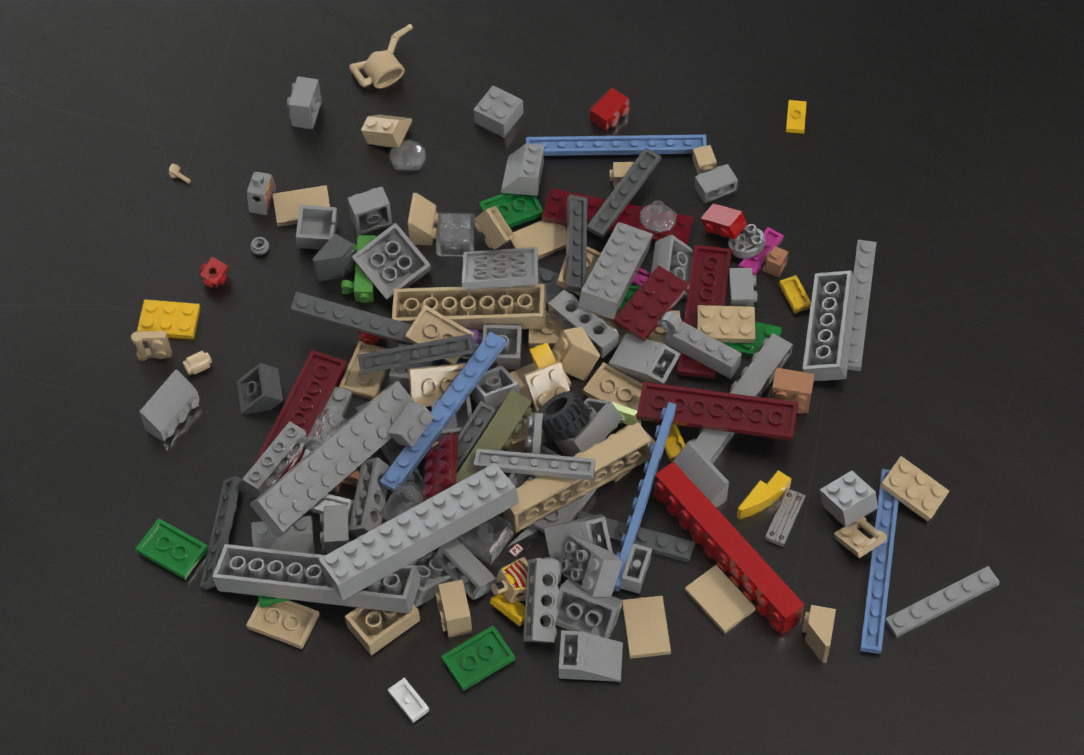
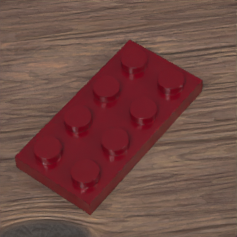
[613,265,689,342]
[423,431,458,502]

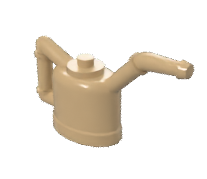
[349,24,413,88]

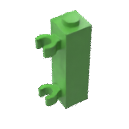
[341,235,376,303]

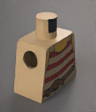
[491,557,528,603]

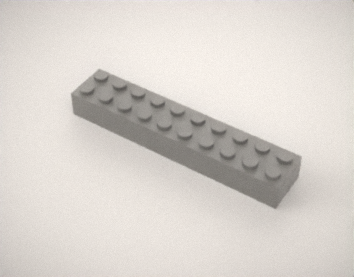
[250,381,415,535]
[319,463,519,601]
[212,544,421,613]

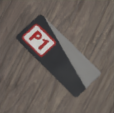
[504,525,541,559]

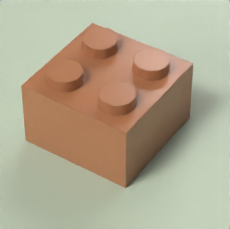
[771,368,815,413]

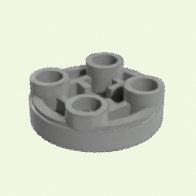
[728,224,766,258]

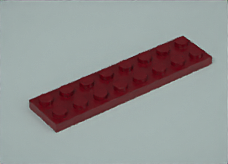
[542,188,694,245]
[677,245,732,379]
[253,350,347,482]
[637,382,798,441]

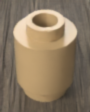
[182,351,212,375]

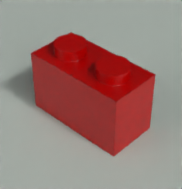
[590,88,629,132]
[701,204,747,239]

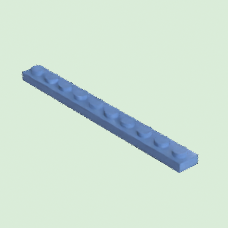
[526,135,707,156]
[380,332,507,493]
[614,402,676,592]
[860,469,899,654]

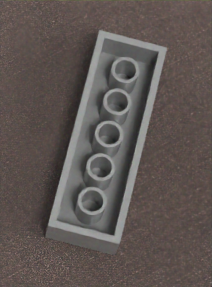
[578,222,653,319]
[803,271,857,381]

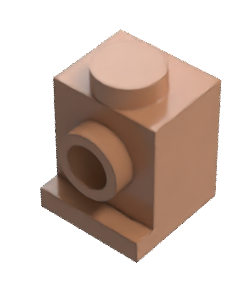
[762,246,788,278]

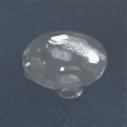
[390,140,426,170]
[640,200,677,232]

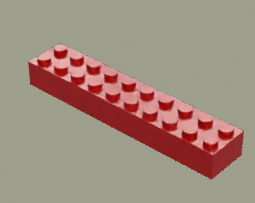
[654,461,804,635]

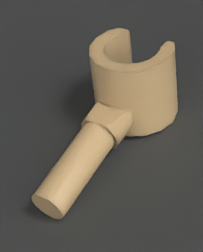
[169,164,191,184]

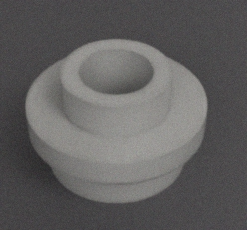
[250,237,269,255]

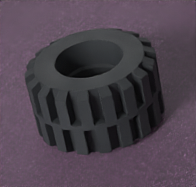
[538,391,591,442]

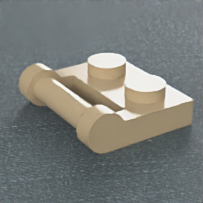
[131,331,172,361]
[834,517,887,558]

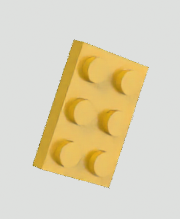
[137,299,200,340]

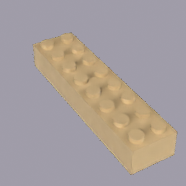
[392,284,547,330]
[503,422,651,533]

